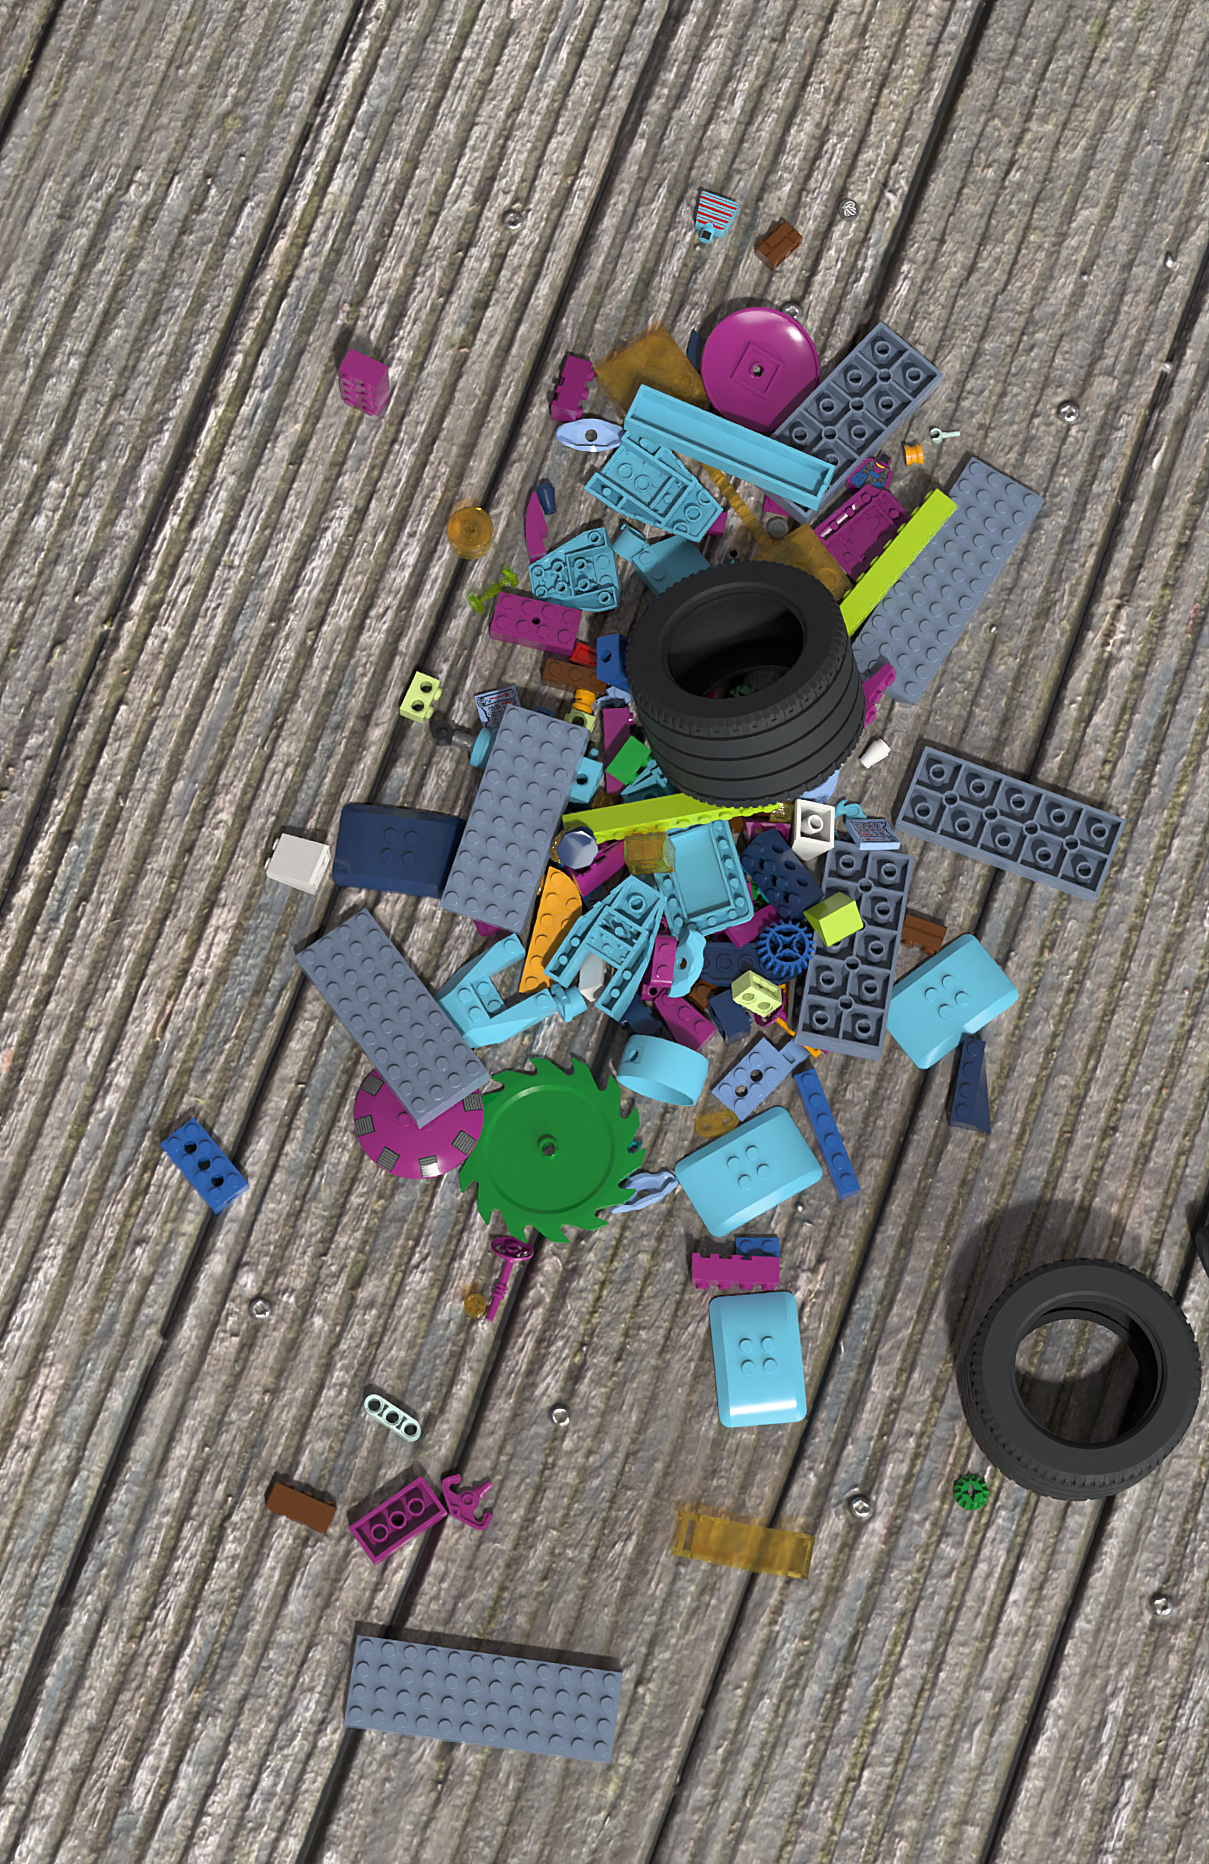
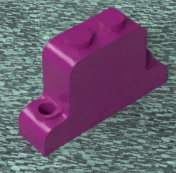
[638,915,677,1001]

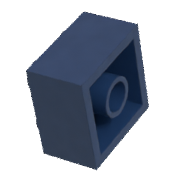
[707,988,753,1047]

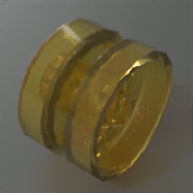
[447,506,494,559]

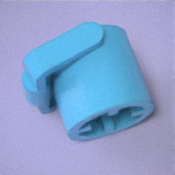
[612,524,651,562]
[551,983,588,1022]

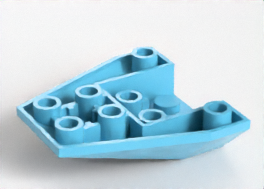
[528,527,621,612]

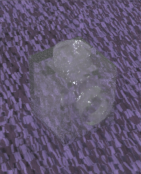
[889,702,916,737]

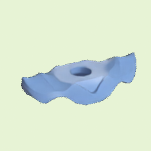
[555,419,626,452]
[609,1171,678,1213]

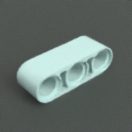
[364,1395,421,1442]

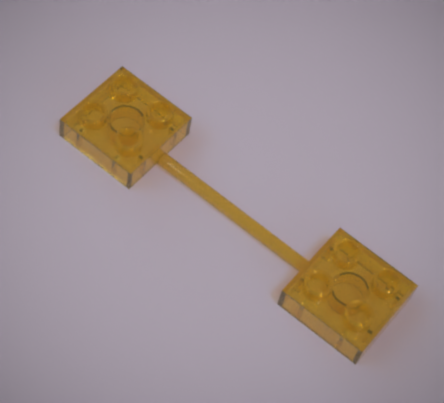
[594,326,855,606]

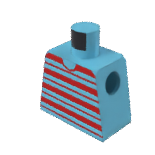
[695,191,739,244]

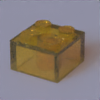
[624,832,676,875]

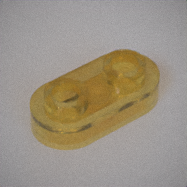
[695,1110,738,1139]

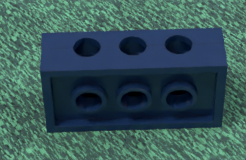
[739,828,825,924]

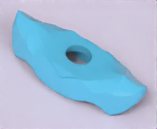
[667,929,706,998]

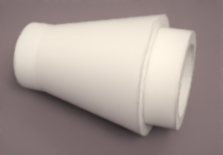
[859,738,891,769]

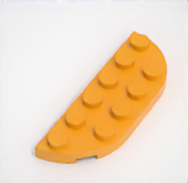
[518,866,582,993]

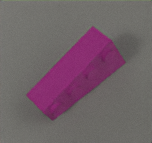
[602,708,634,795]
[691,1253,779,1290]

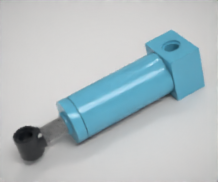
[431,720,603,812]

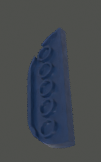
[683,942,803,987]

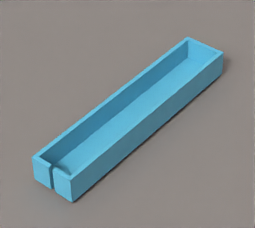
[624,384,835,511]

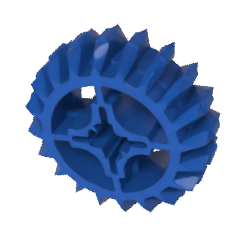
[757,919,816,977]

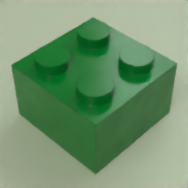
[605,736,652,786]

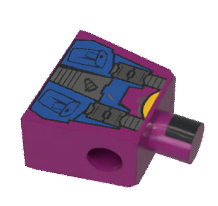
[845,454,894,494]

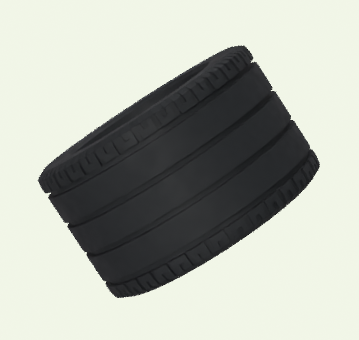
[625,559,866,809]
[961,1257,1202,1501]

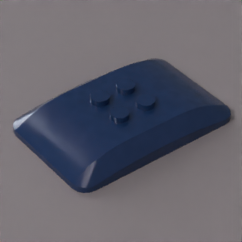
[332,804,467,900]

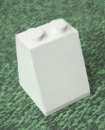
[789,799,835,861]
[264,833,331,896]

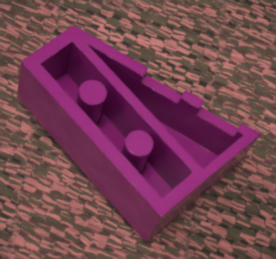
[551,356,595,423]
[564,839,633,897]
[653,988,717,1053]

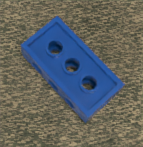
[596,634,632,695]
[160,1117,250,1215]

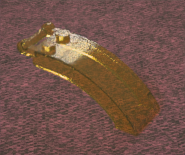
[671,1511,816,1580]

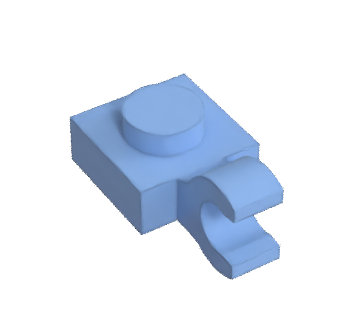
[596,686,634,711]

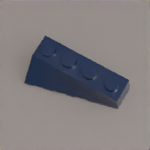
[948,1038,991,1134]

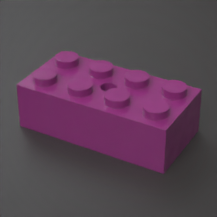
[339,348,390,417]
[490,592,582,657]
[349,1476,447,1566]

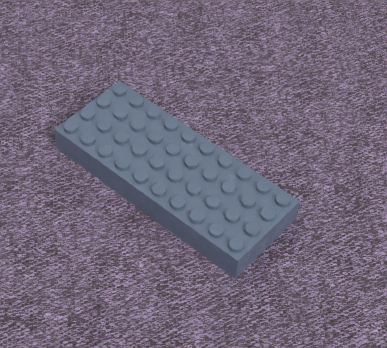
[755,321,944,527]
[439,704,591,936]
[895,746,1126,903]
[793,840,914,1061]
[295,908,490,1129]

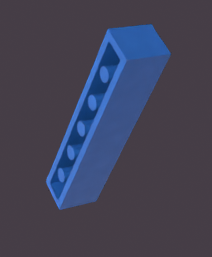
[793,1068,861,1200]

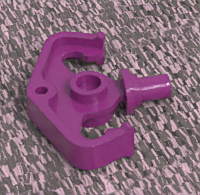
[441,1474,493,1531]

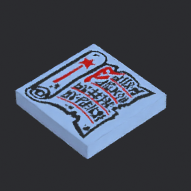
[474,686,521,732]
[845,819,900,850]

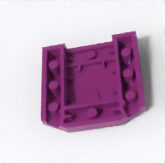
[812,484,912,584]

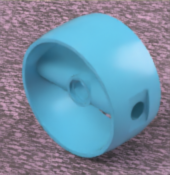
[616,1035,709,1106]

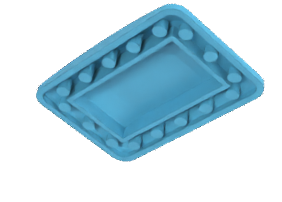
[644,820,754,942]
[886,934,1019,1069]
[674,1107,822,1237]
[709,1292,807,1428]

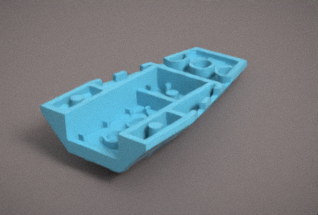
[584,431,723,543]

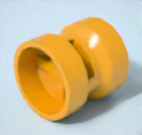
[571,689,596,715]

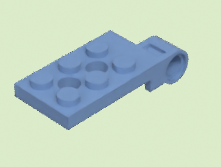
[711,1037,810,1122]

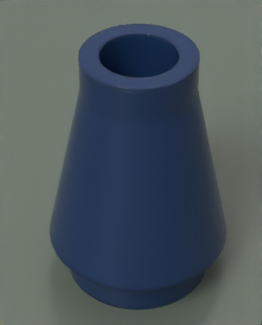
[535,483,557,515]

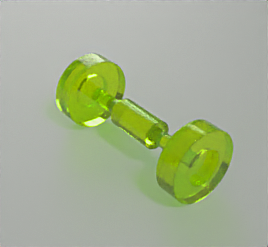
[467,567,519,615]

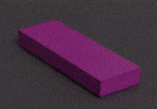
[725,904,782,949]

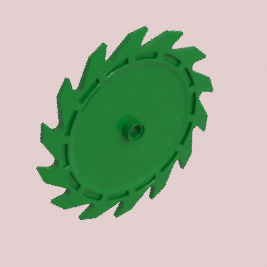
[459,1058,647,1244]

